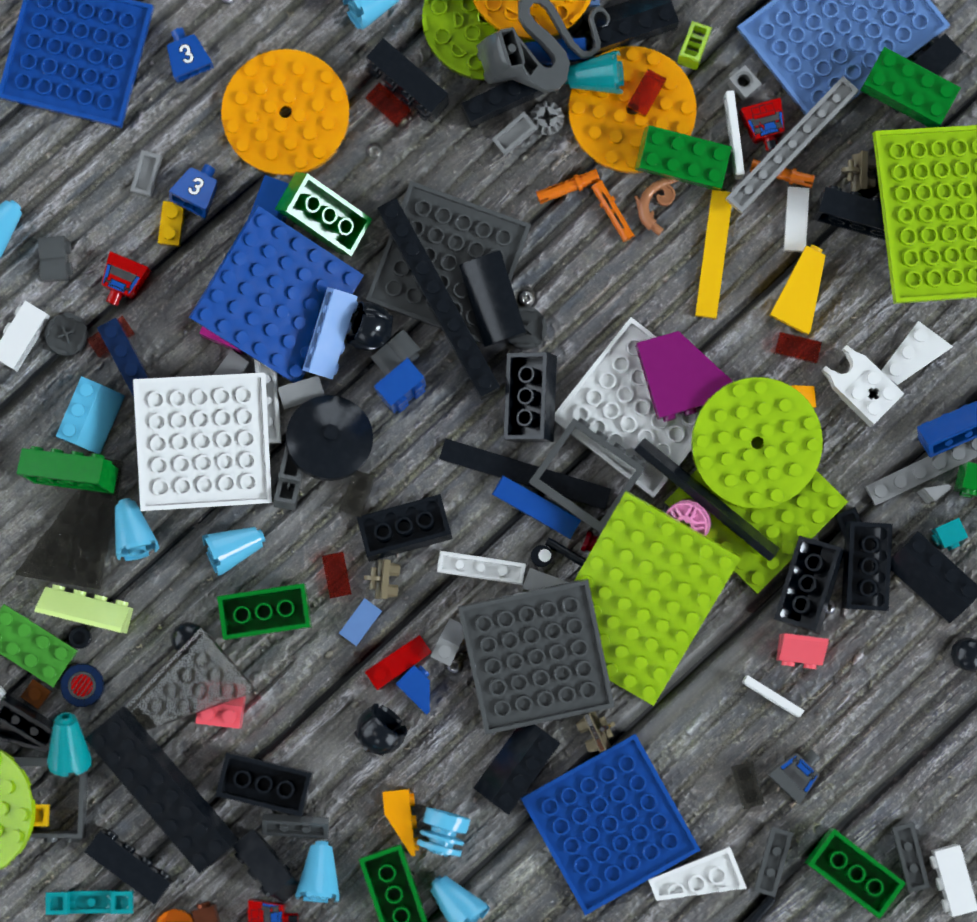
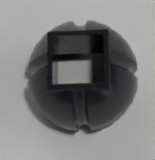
[346,301,393,351]
[354,703,408,756]

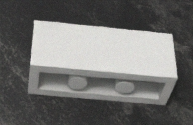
[0,301,51,372]
[929,844,977,917]

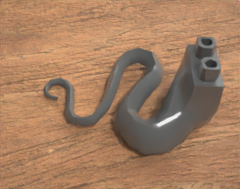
[477,0,610,93]

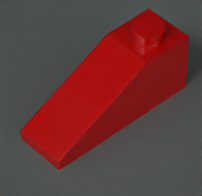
[365,635,432,690]

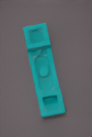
[46,890,134,915]

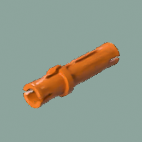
[749,159,815,189]
[536,168,600,204]
[591,180,635,242]

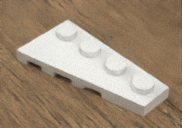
[648,847,747,901]

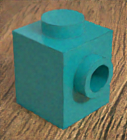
[931,518,968,551]

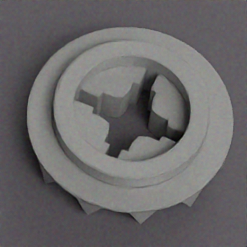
[530,101,564,135]

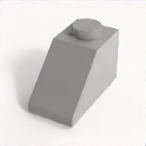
[430,618,465,667]

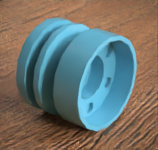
[417,807,471,856]

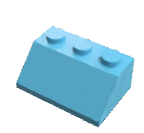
[56,376,125,455]

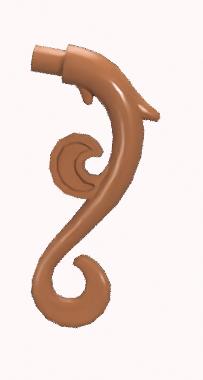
[634,178,678,236]

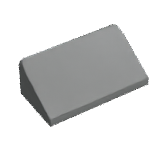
[277,375,325,409]
[917,484,951,504]

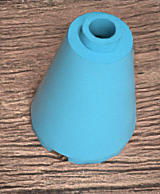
[342,0,400,30]
[0,200,22,258]
[115,498,159,561]
[202,527,265,576]
[295,841,340,903]
[430,876,490,922]

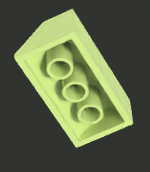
[34,584,133,634]

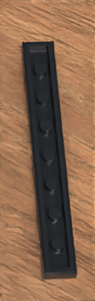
[439,438,611,510]
[635,438,780,561]

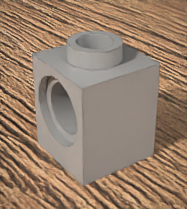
[727,65,762,103]

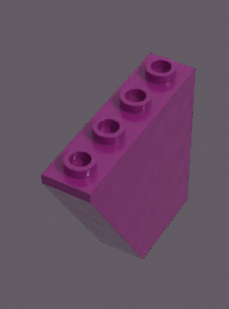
[635,331,733,422]

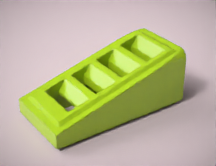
[677,21,712,70]

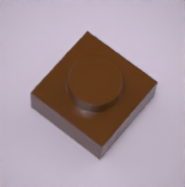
[20,679,52,709]

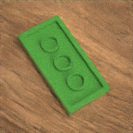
[0,604,78,688]

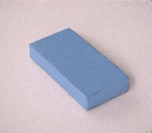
[339,598,382,646]

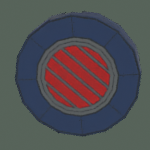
[60,664,105,707]

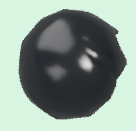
[171,622,205,655]
[951,637,977,671]

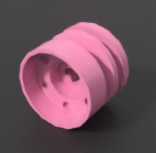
[666,499,711,536]

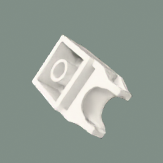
[821,345,904,427]

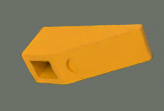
[382,788,419,856]

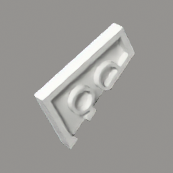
[881,321,953,386]

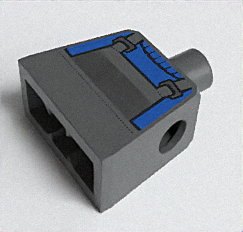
[767,750,821,804]

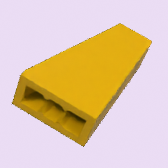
[769,244,826,335]

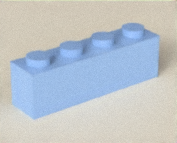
[302,287,358,379]

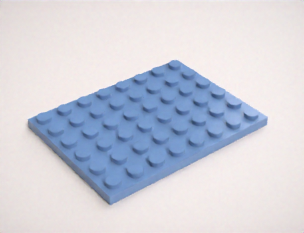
[737,0,950,115]

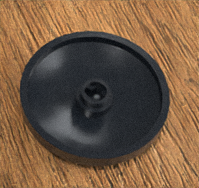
[286,395,373,481]

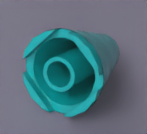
[565,50,624,94]
[47,712,92,777]

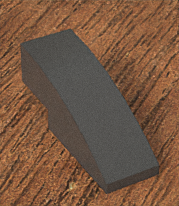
[274,445,304,511]

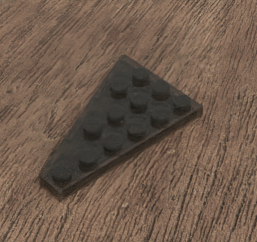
[15,458,124,590]
[126,628,257,731]

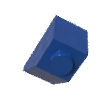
[396,665,430,715]

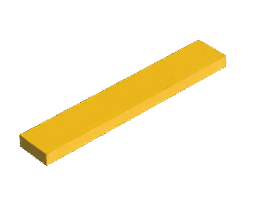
[695,190,732,319]

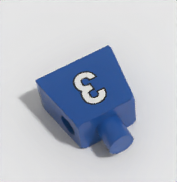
[167,28,214,83]
[169,164,217,219]

